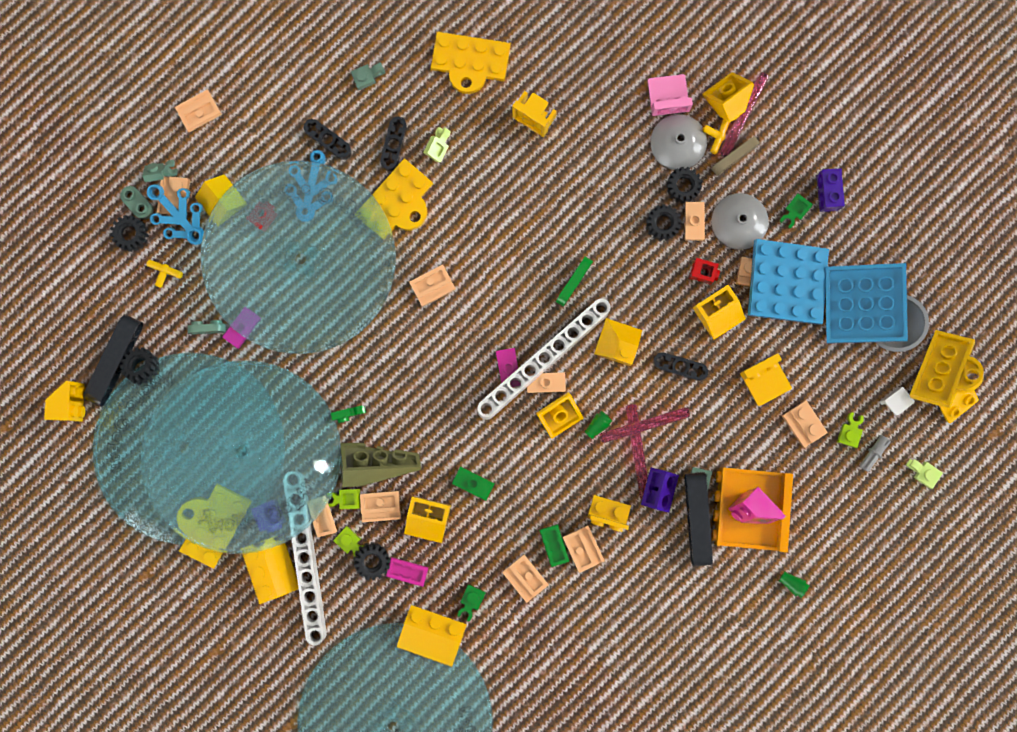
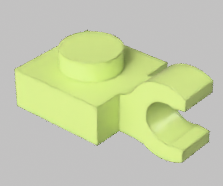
[423,127,451,162]
[906,459,943,489]

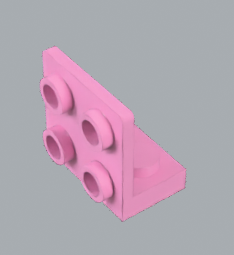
[648,74,693,116]

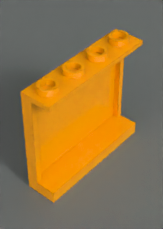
[711,467,793,552]

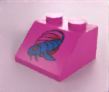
[728,487,786,524]

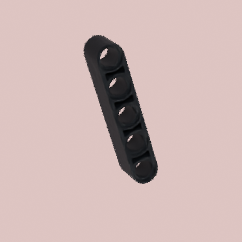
[83,314,143,407]
[684,472,713,567]

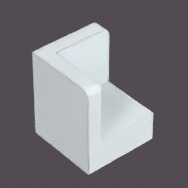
[879,387,915,416]

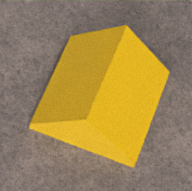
[195,174,248,227]
[536,392,584,439]

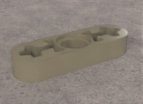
[711,136,761,176]

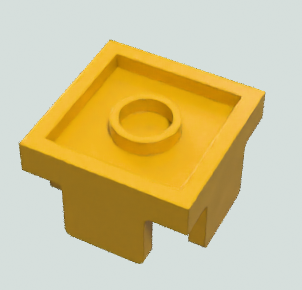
[512,91,557,137]

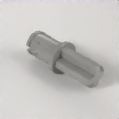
[860,435,891,472]

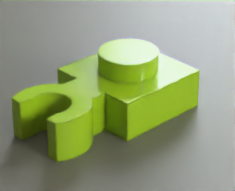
[837,412,864,448]
[326,489,360,509]
[333,526,364,557]

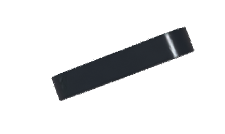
[380,116,407,171]
[304,119,352,160]
[653,352,708,381]

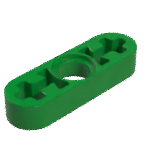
[556,256,593,307]

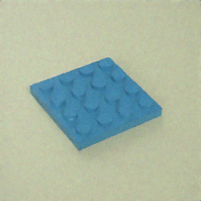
[748,239,829,325]
[825,263,908,343]

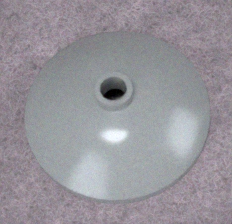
[650,114,707,170]
[711,193,769,250]
[876,295,929,352]

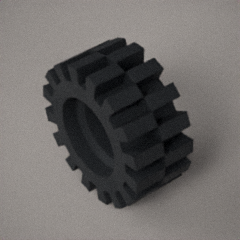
[666,167,702,204]
[646,204,682,241]
[110,215,149,252]
[120,347,159,385]
[353,542,390,580]

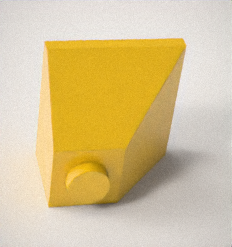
[703,72,754,122]
[594,318,642,366]

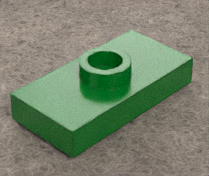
[452,466,495,501]
[539,524,570,567]

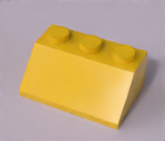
[241,534,299,604]
[397,605,467,667]

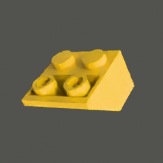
[693,285,746,340]
[44,381,86,422]
[404,496,451,543]

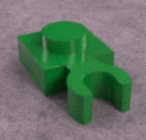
[780,193,813,229]
[331,405,366,424]
[458,584,486,622]

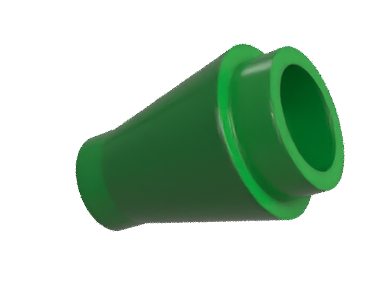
[584,410,613,439]
[779,571,810,598]

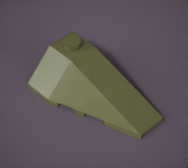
[340,443,421,487]

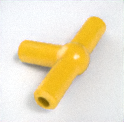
[702,119,730,154]
[146,260,183,288]

